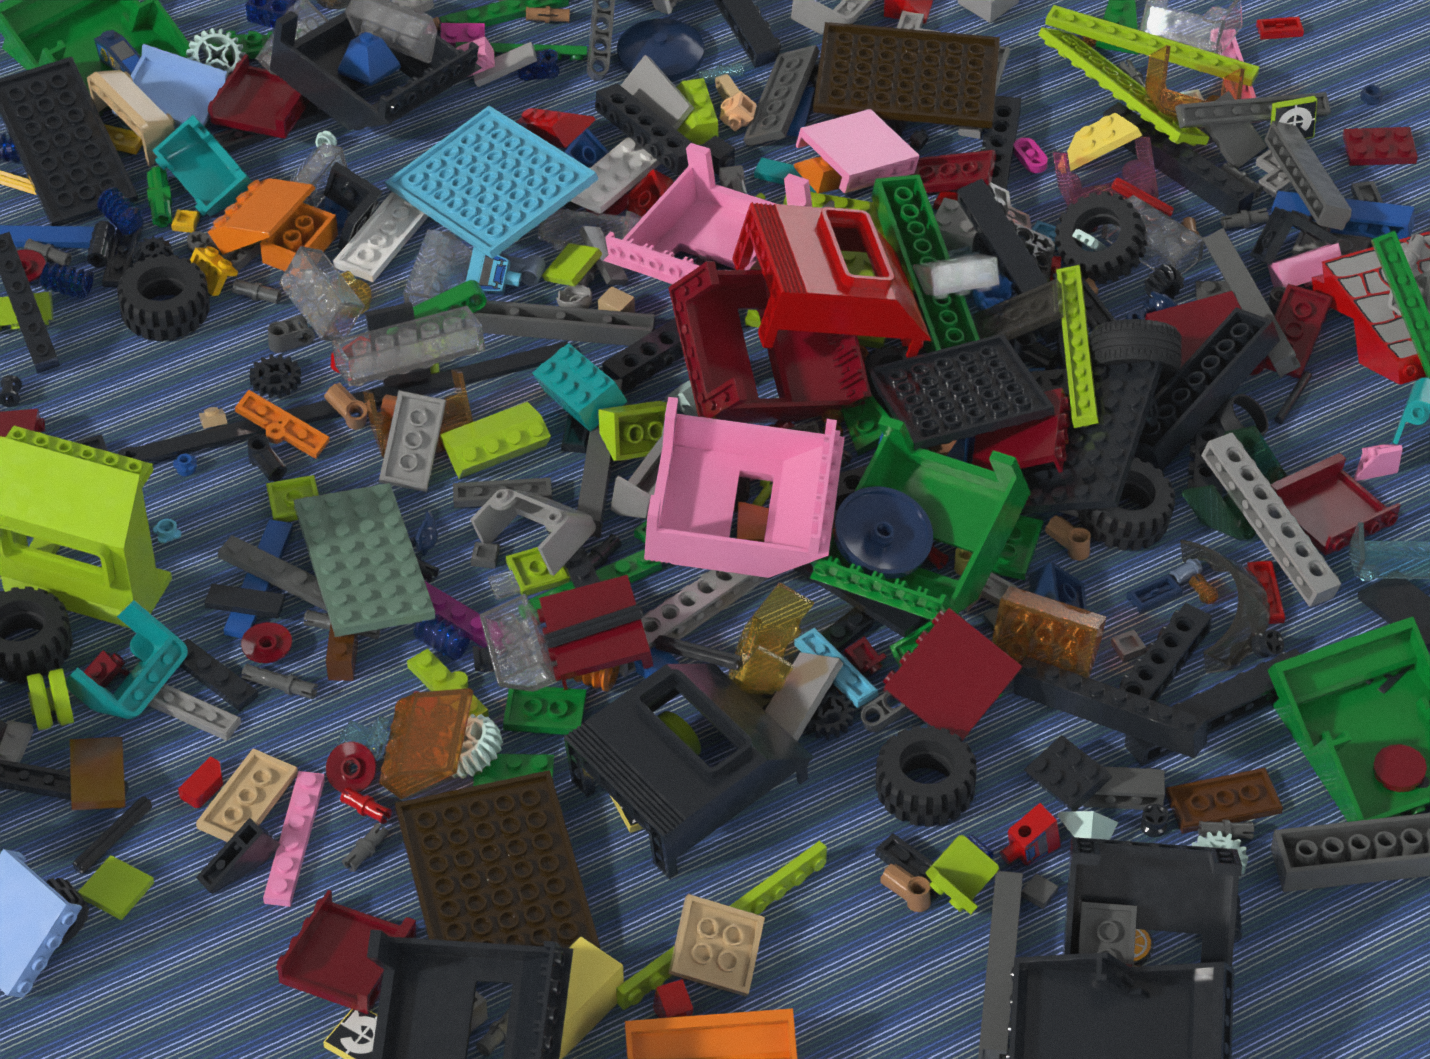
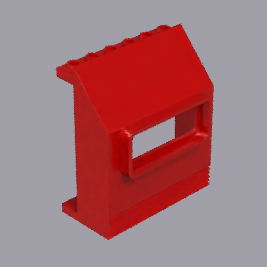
[732,202,932,358]

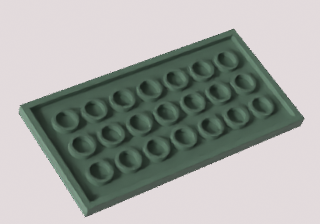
[294,483,435,637]

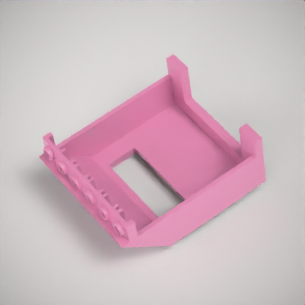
[603,143,812,284]
[644,397,845,578]

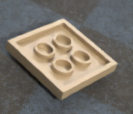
[668,894,765,996]

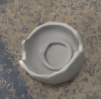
[556,284,592,309]

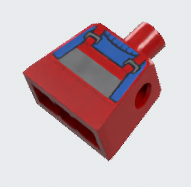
[1000,803,1060,866]

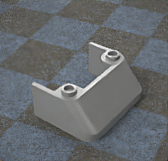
[791,0,875,35]
[611,421,665,519]
[470,489,596,576]

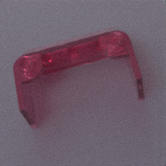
[1053,136,1159,209]

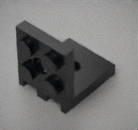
[323,162,382,250]
[1249,207,1336,265]
[365,302,431,387]

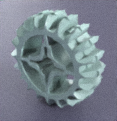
[186,28,246,79]
[433,714,503,779]

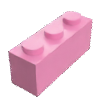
[1267,243,1342,288]

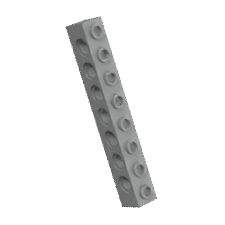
[1201,433,1341,607]
[613,570,768,677]

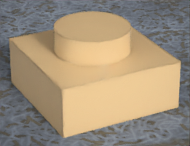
[199,407,227,429]

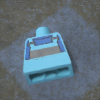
[466,247,522,295]

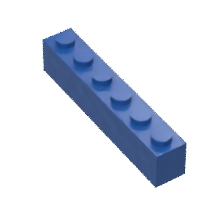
[1272,191,1415,240]

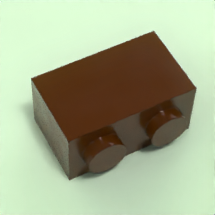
[326,622,358,681]

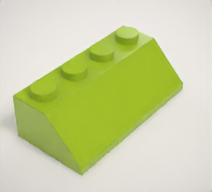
[439,402,551,479]

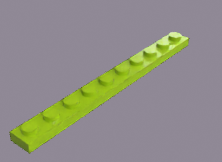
[1045,5,1260,87]
[1056,265,1098,428]
[616,840,827,1010]

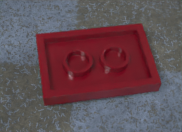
[1342,127,1418,166]

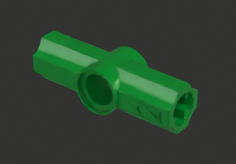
[147,166,172,228]

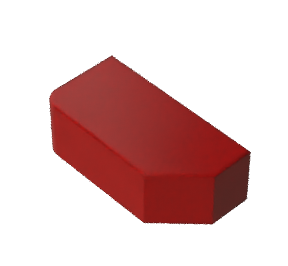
[178,756,223,808]

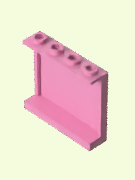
[796,109,920,194]

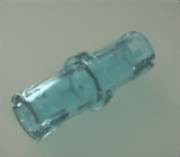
[698,62,744,83]

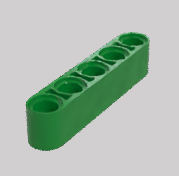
[386,280,487,339]

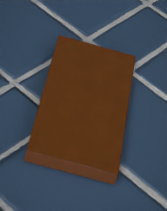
[70,736,125,810]
[1165,768,1283,834]

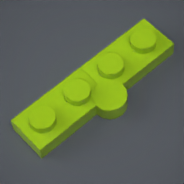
[407,648,489,720]

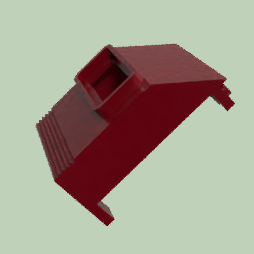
[668,261,872,424]

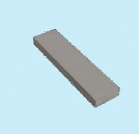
[148,684,241,741]

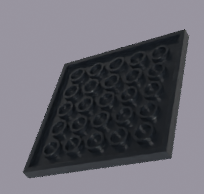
[867,334,1055,450]

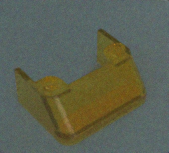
[727,582,814,694]

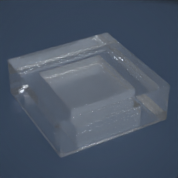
[488,570,520,600]

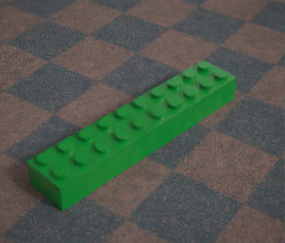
[871,174,980,353]

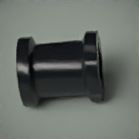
[0,375,22,407]

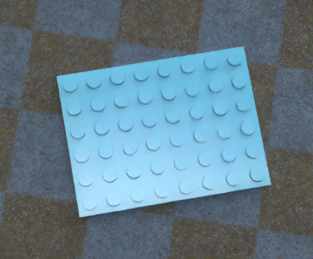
[385,106,598,259]

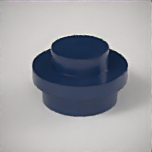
[1360,85,1383,105]

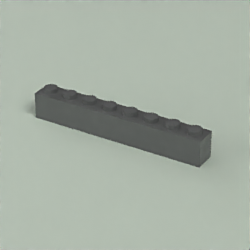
[1264,121,1352,230]

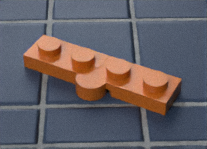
[235,390,330,459]

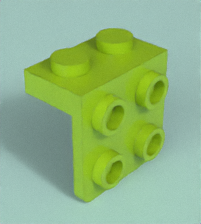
[926,835,999,915]

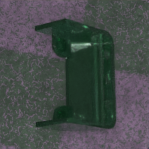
[1182,426,1287,541]

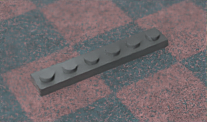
[218,535,327,611]

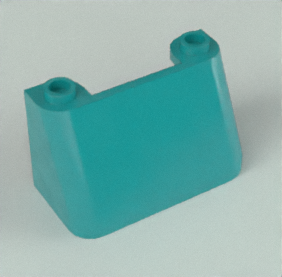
[152,115,253,217]

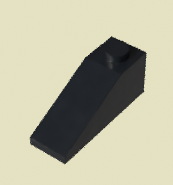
[196,818,281,894]

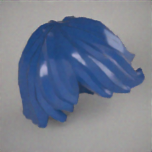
[973,272,1013,316]

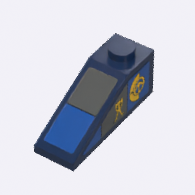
[94,30,141,76]

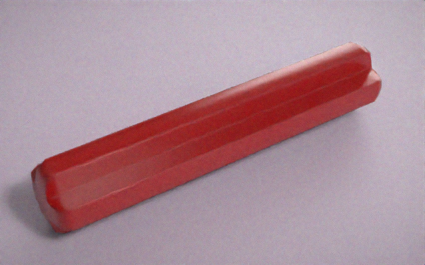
[1111,177,1174,219]

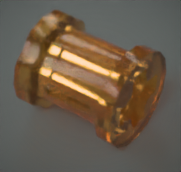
[822,409,843,437]

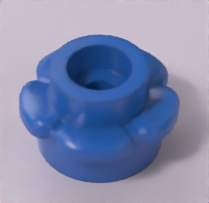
[173,454,197,476]

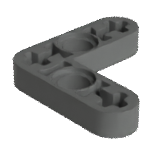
[1014,222,1055,277]
[187,231,262,271]

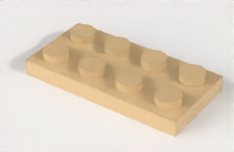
[196,749,298,842]

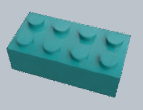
[532,343,628,432]

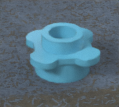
[153,519,181,543]

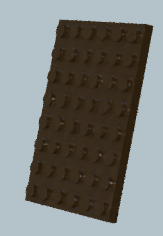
[813,22,1000,128]
[395,770,600,949]

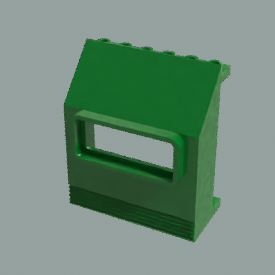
[810,415,1030,620]

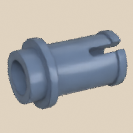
[1169,558,1203,585]

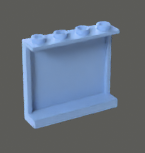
[112,44,227,130]
[0,849,82,998]

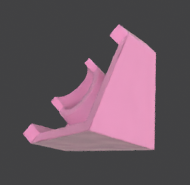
[1353,444,1402,481]

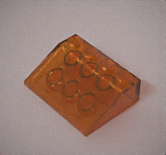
[992,586,1106,678]
[379,688,474,799]

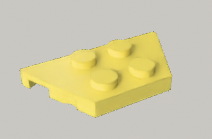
[1061,113,1142,174]

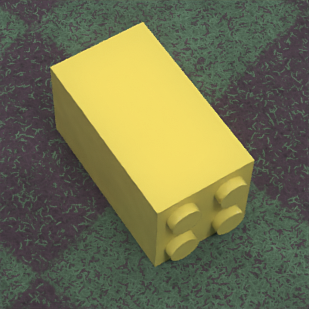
[560,937,624,1059]

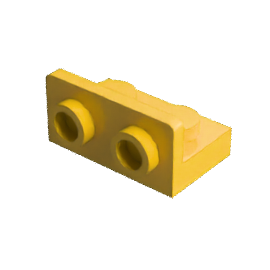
[190,246,238,296]

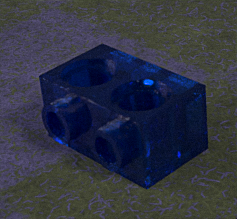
[245,0,298,29]

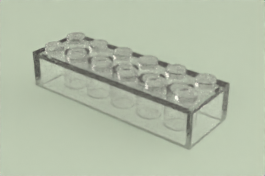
[332,306,485,387]

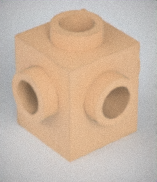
[719,91,757,131]

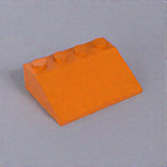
[208,178,315,255]

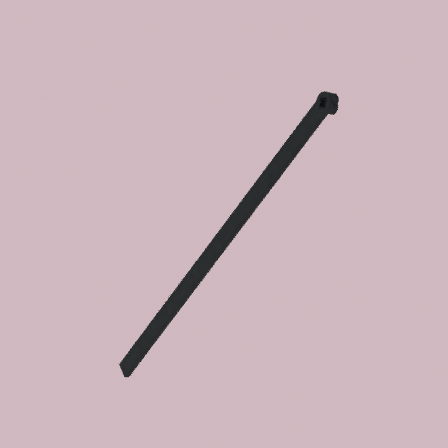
[118,341,568,463]

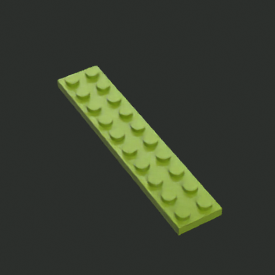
[1038,27,1210,146]

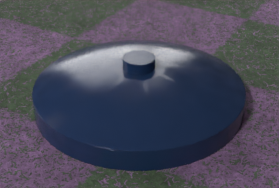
[617,18,704,82]
[833,486,933,579]

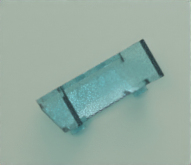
[1349,522,1430,581]

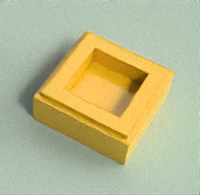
[171,209,200,233]

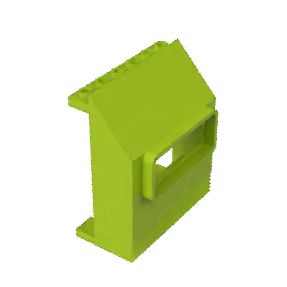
[0,426,172,628]

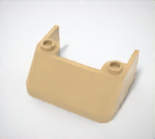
[87,70,175,167]

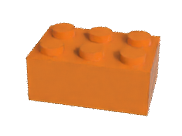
[260,202,338,278]

